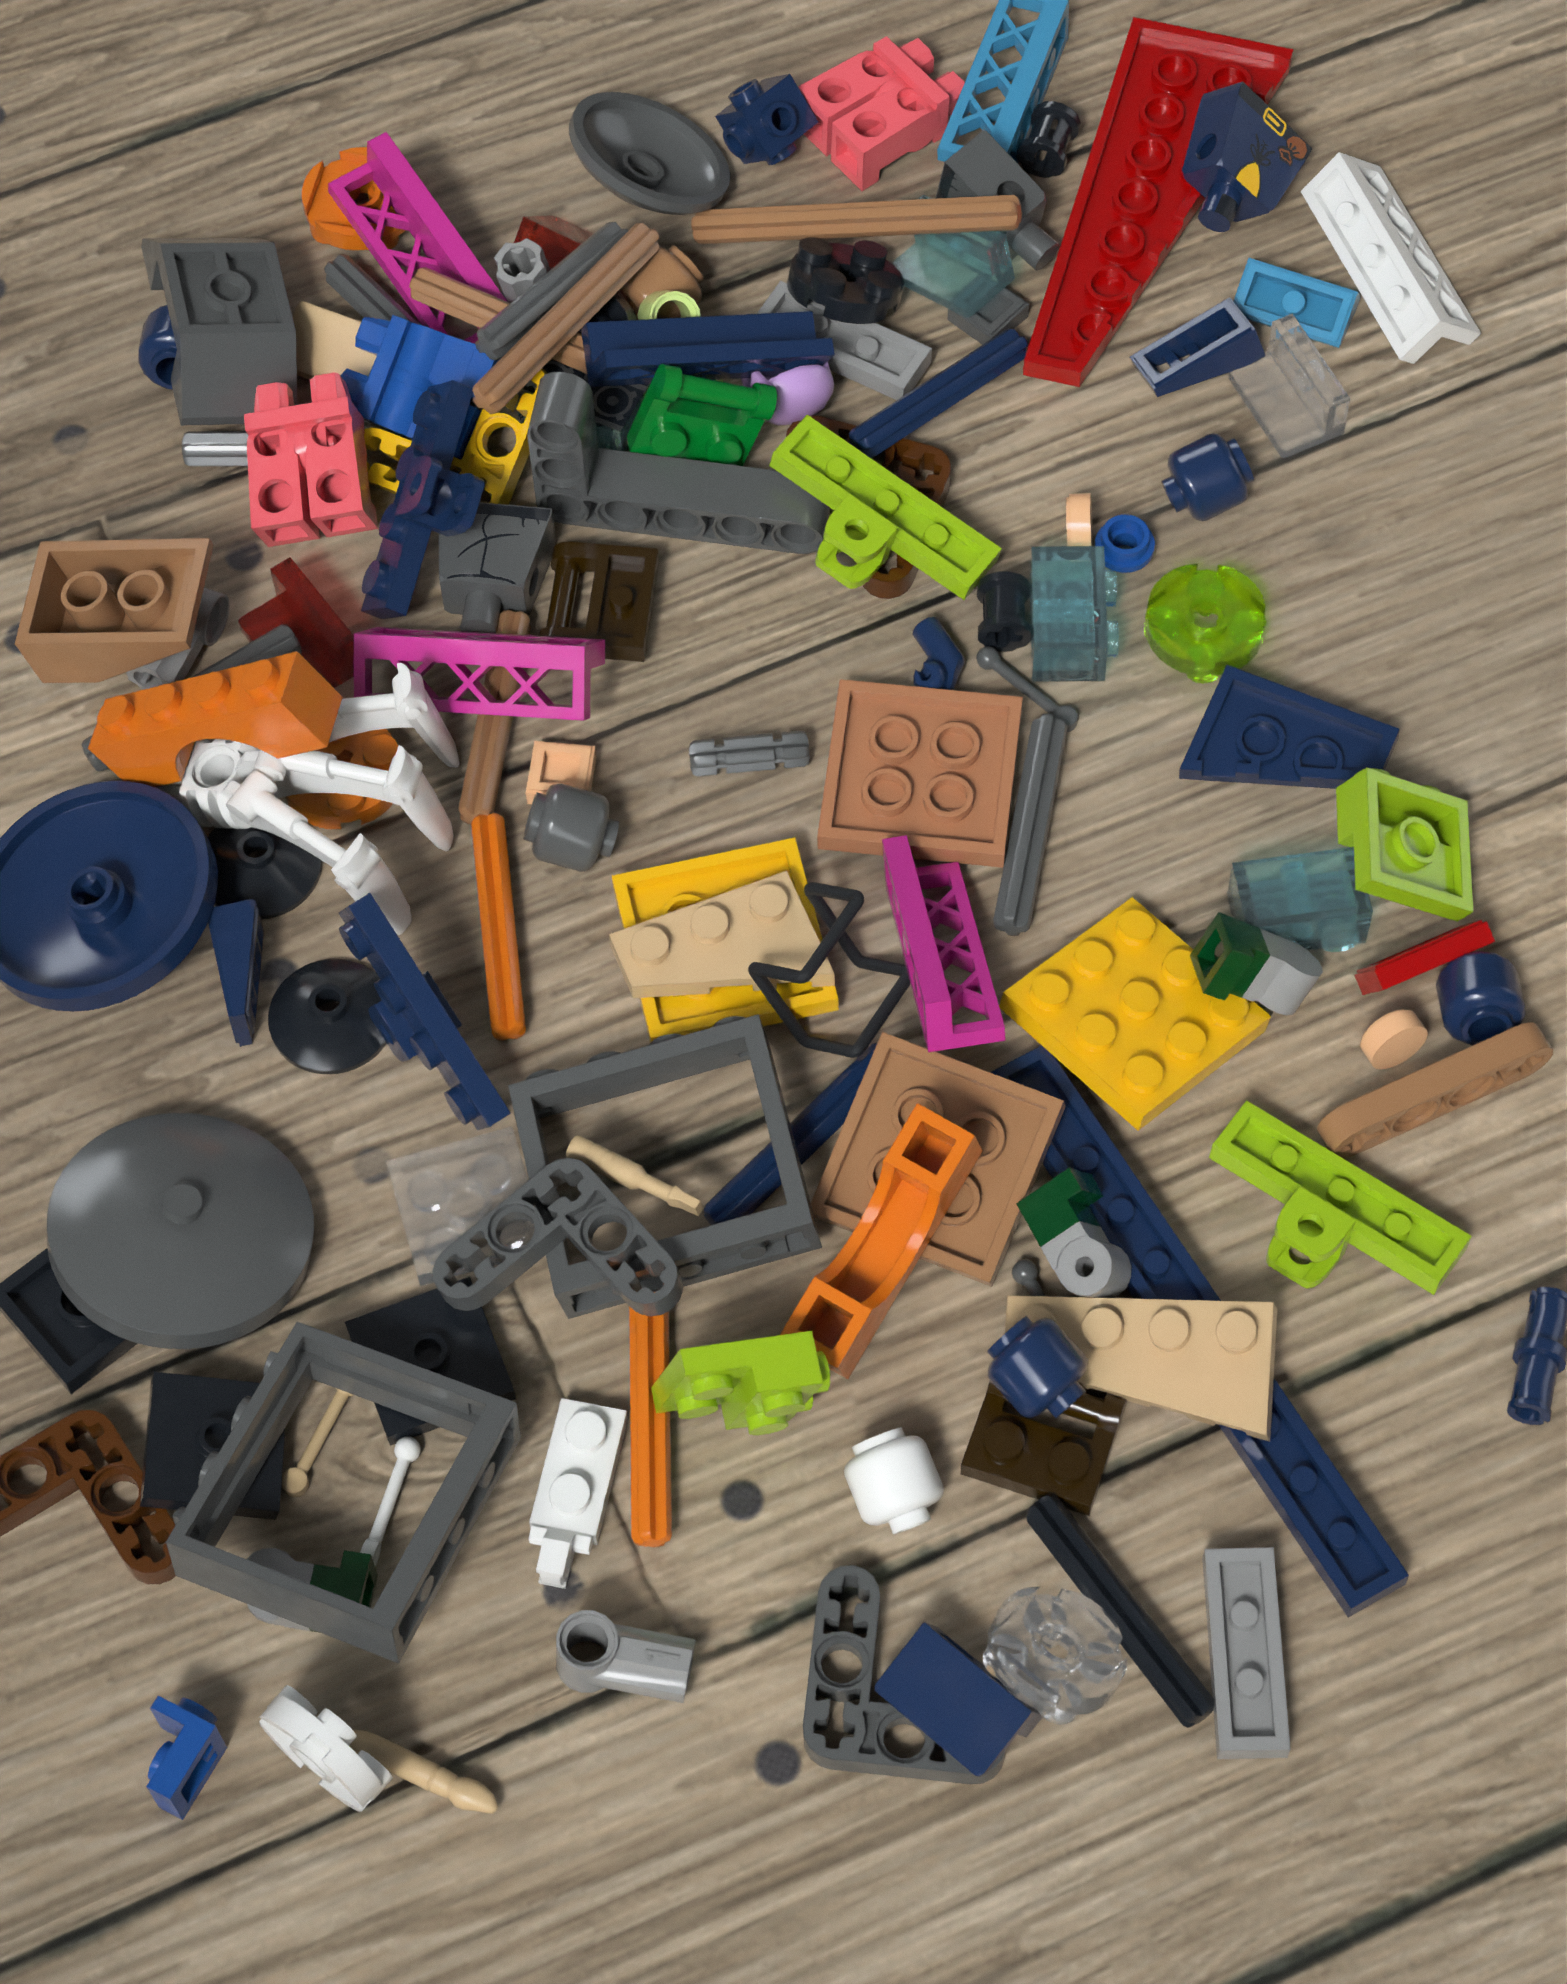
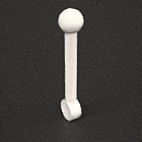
[360,1437,421,1566]

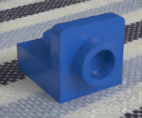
[146,1696,228,1820]

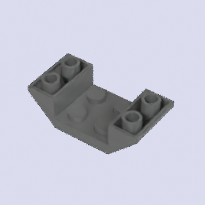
[141,238,297,426]

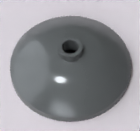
[569,92,730,215]

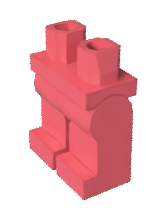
[798,36,965,191]
[244,372,378,547]

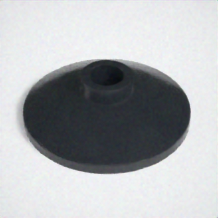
[208,827,322,920]
[268,959,387,1074]

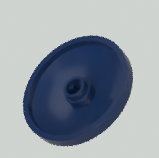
[0,781,218,1012]

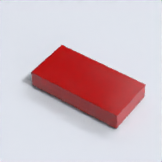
[1354,919,1495,995]

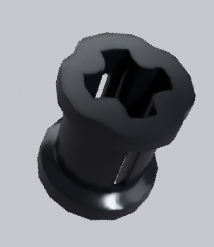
[1016,101,1081,178]
[977,571,1032,652]

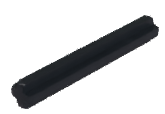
[1026,1494,1215,1728]

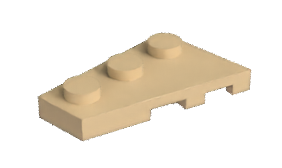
[609,871,835,998]

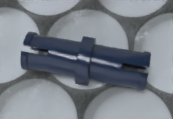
[1507,1287,1567,1425]

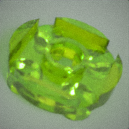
[1143,564,1266,684]

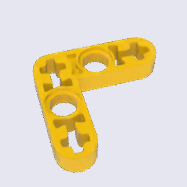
[364,368,548,505]

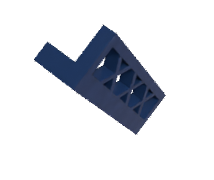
[581,311,835,387]

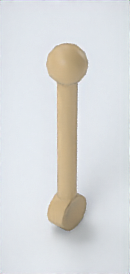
[281,1388,354,1497]

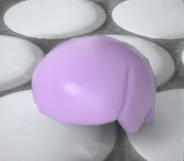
[741,362,834,426]

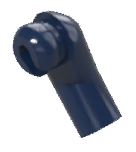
[912,617,964,690]

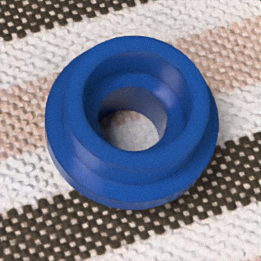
[1095,514,1155,573]

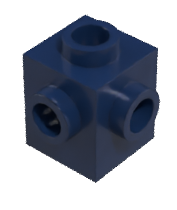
[715,74,818,165]

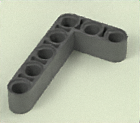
[527,372,830,554]

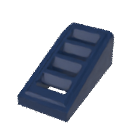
[1130,297,1266,397]
[208,899,264,1047]

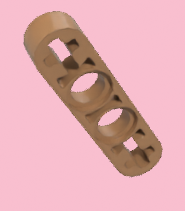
[1317,1022,1553,1159]

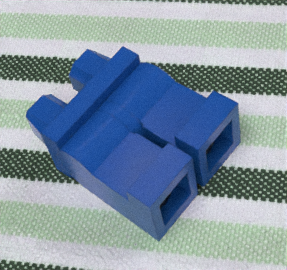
[341,315,501,460]

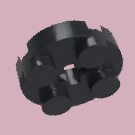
[787,237,904,324]

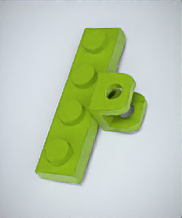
[769,415,1002,600]
[1209,1100,1472,1295]

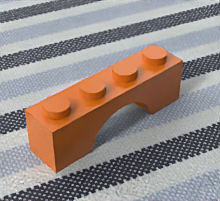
[88,651,343,787]
[780,1103,983,1379]

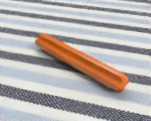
[471,813,526,1041]
[629,1291,672,1548]

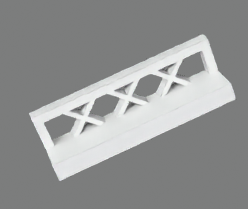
[1301,152,1481,364]

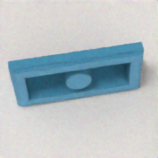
[1233,258,1361,348]

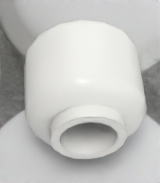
[844,1427,944,1535]

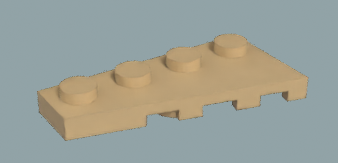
[1005,1295,1277,1441]

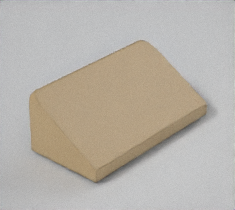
[292,301,376,380]

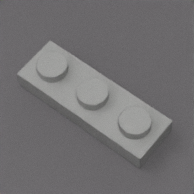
[757,281,932,400]
[1202,1547,1290,1759]

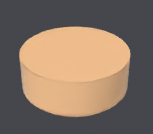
[1066,493,1093,554]
[1360,1009,1428,1069]

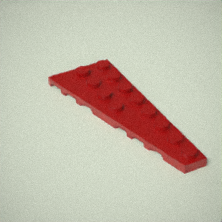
[1023,17,1294,387]

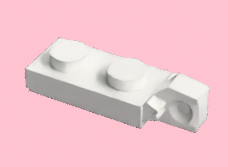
[529,1398,628,1589]

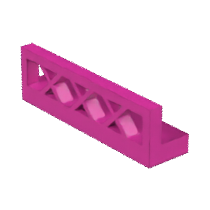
[328,132,507,344]
[354,627,605,721]
[882,835,1006,1052]

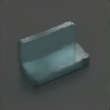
[892,194,1015,317]

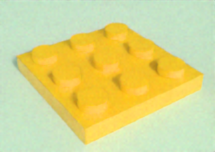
[612,837,839,1043]
[999,897,1271,1131]

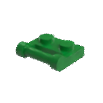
[627,364,777,466]

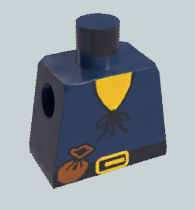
[1182,82,1312,232]

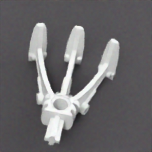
[155,663,459,935]

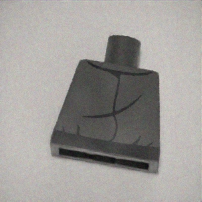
[935,130,1059,271]
[439,502,556,633]

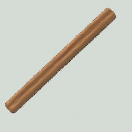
[691,195,1022,244]

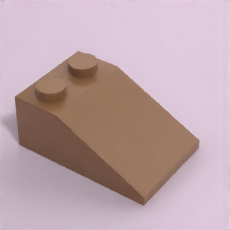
[15,538,214,683]

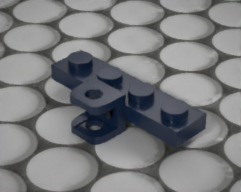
[361,380,485,619]
[339,893,511,1131]

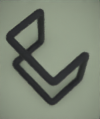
[748,882,910,1058]

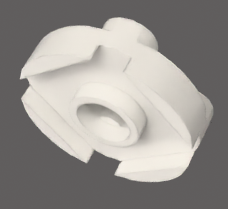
[259,1685,392,1812]

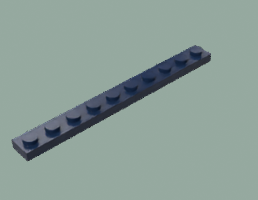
[990,1045,1409,1618]

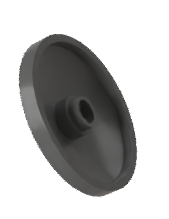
[47,1113,314,1349]

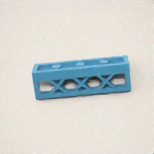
[937,0,1069,164]

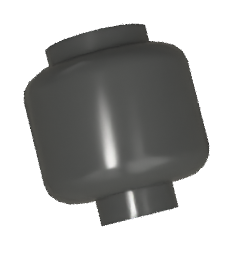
[523,783,619,872]

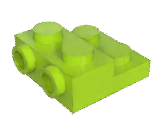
[1336,767,1473,922]
[651,1331,830,1435]

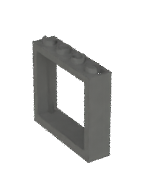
[508,1014,822,1319]
[166,1322,521,1663]

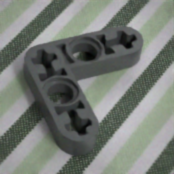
[432,1158,683,1317]
[803,1565,1006,1784]

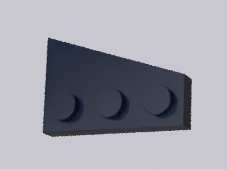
[1179,665,1400,789]

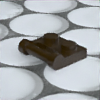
[539,542,659,662]
[960,1381,1127,1516]

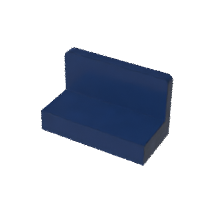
[875,1622,1044,1777]

